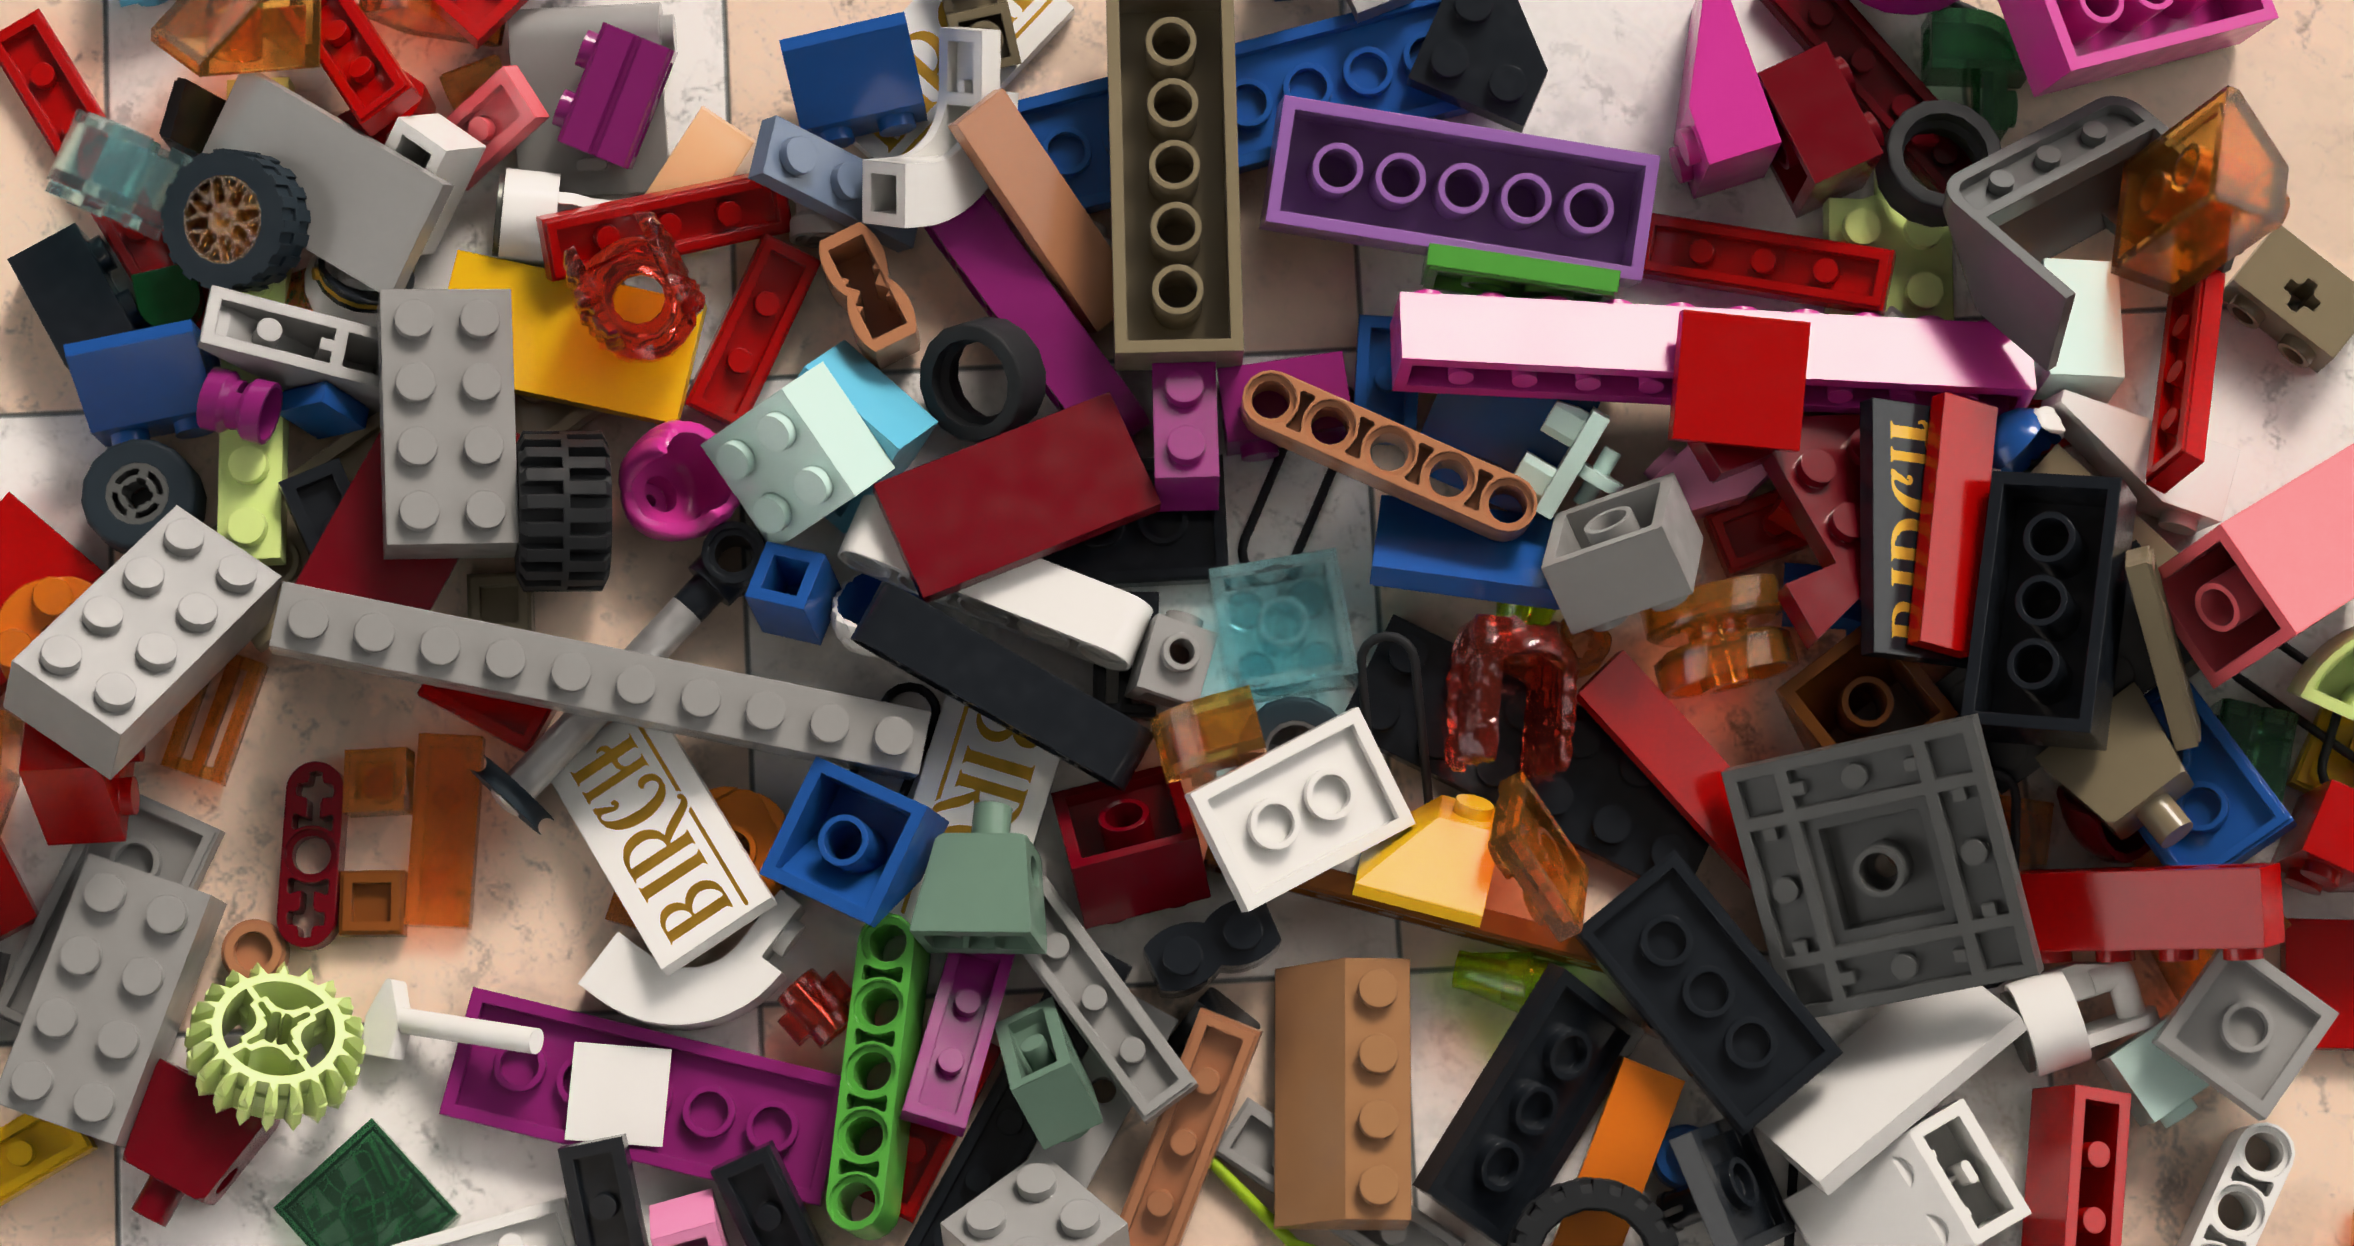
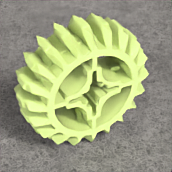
[184,961,366,1132]

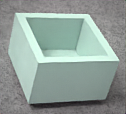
[701,361,895,545]

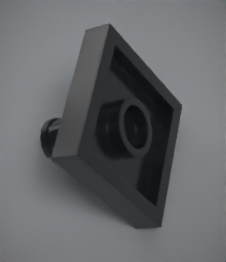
[1656,1118,1796,1246]

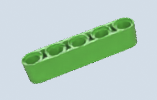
[826,913,931,1241]

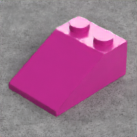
[1669,0,1782,199]

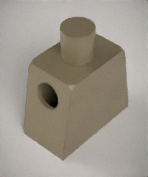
[2035,682,2194,848]

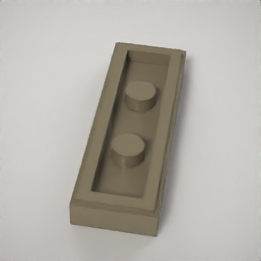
[2125,545,2201,752]

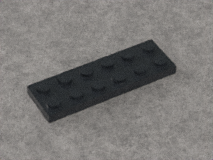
[1345,614,1709,879]

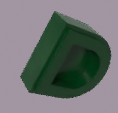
[131,265,205,327]

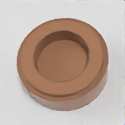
[221,919,290,978]

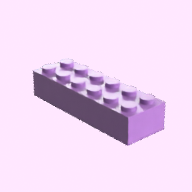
[1259,95,1661,288]

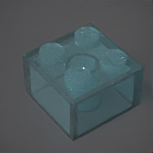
[1207,548,1359,708]

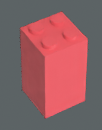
[2158,443,2354,689]

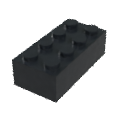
[1961,471,2137,751]

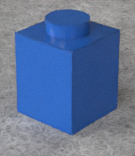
[744,541,842,645]

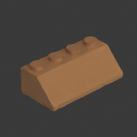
[1274,957,1411,1231]

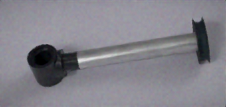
[471,521,765,835]

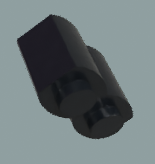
[1143,900,1282,998]

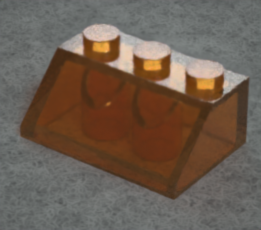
[2110,85,2290,297]

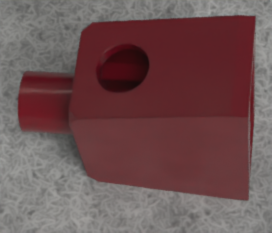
[123,1059,280,1227]

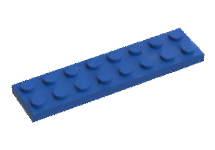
[1018,0,1471,214]

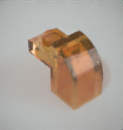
[1150,685,1266,787]

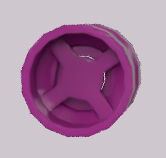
[196,366,283,445]

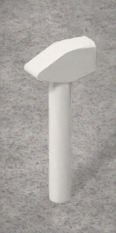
[363,979,544,1060]

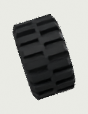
[514,430,612,592]

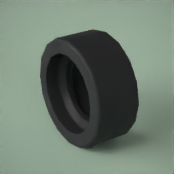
[1875,100,2001,227]
[920,316,1046,443]

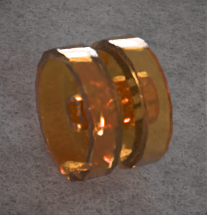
[1640,574,1799,699]

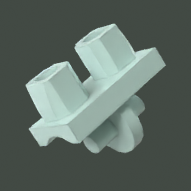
[1513,400,1624,520]

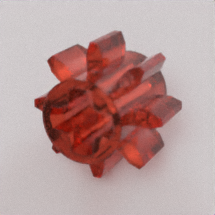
[777,968,852,1049]

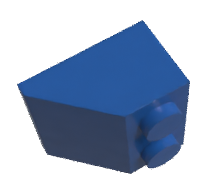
[779,12,928,149]
[63,319,221,447]
[759,756,949,928]

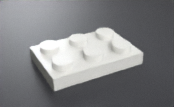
[1184,707,1416,912]

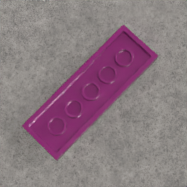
[439,987,841,1207]

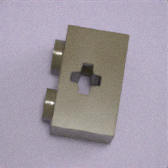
[2223,223,2354,373]

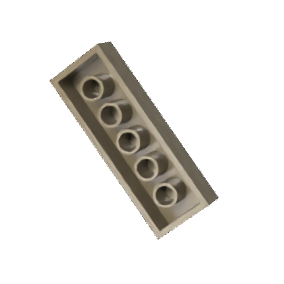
[1106,0,1244,371]

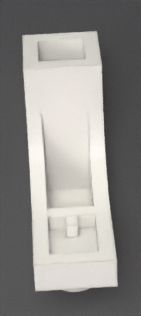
[862,27,1019,228]
[578,889,806,1031]

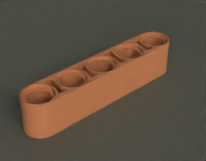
[1240,370,1538,542]

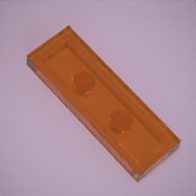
[404,733,486,930]

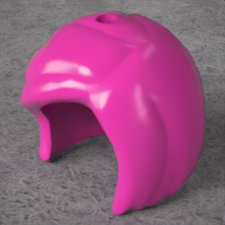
[618,420,740,542]

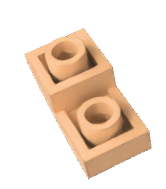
[645,106,755,194]

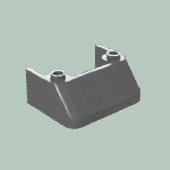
[1942,96,2253,371]

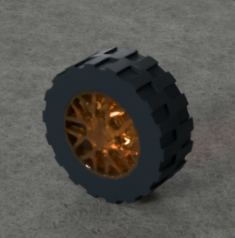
[160,148,311,292]

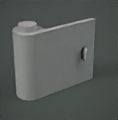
[508,2,677,196]

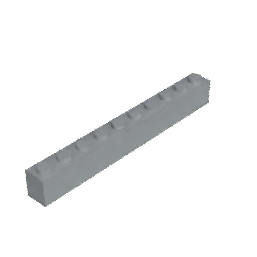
[269,581,931,781]

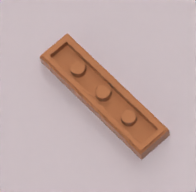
[948,88,1113,333]
[1120,1007,1263,1246]

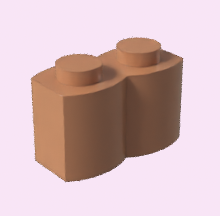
[819,222,920,370]

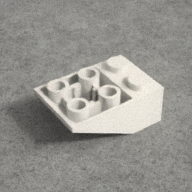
[1782,1098,2032,1246]

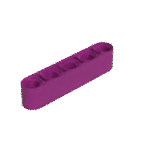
[924,193,1150,437]

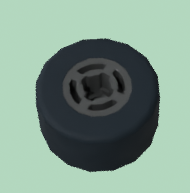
[81,439,207,554]

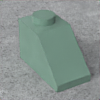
[995,996,1103,1150]

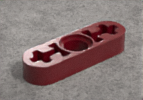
[277,761,350,951]

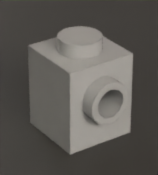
[1124,610,1218,716]

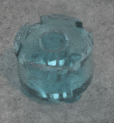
[45,108,194,241]

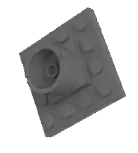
[1721,713,2044,1018]

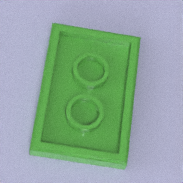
[1420,243,1621,302]

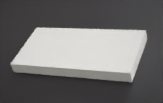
[1753,986,2028,1196]

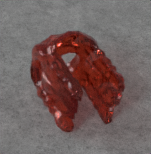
[564,211,705,363]
[1444,613,1581,780]

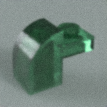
[1921,8,2027,141]

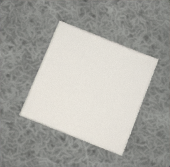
[565,1042,672,1147]

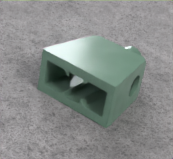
[910,801,1047,954]

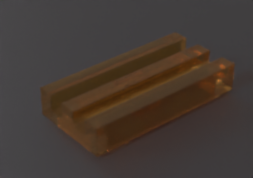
[160,655,269,787]

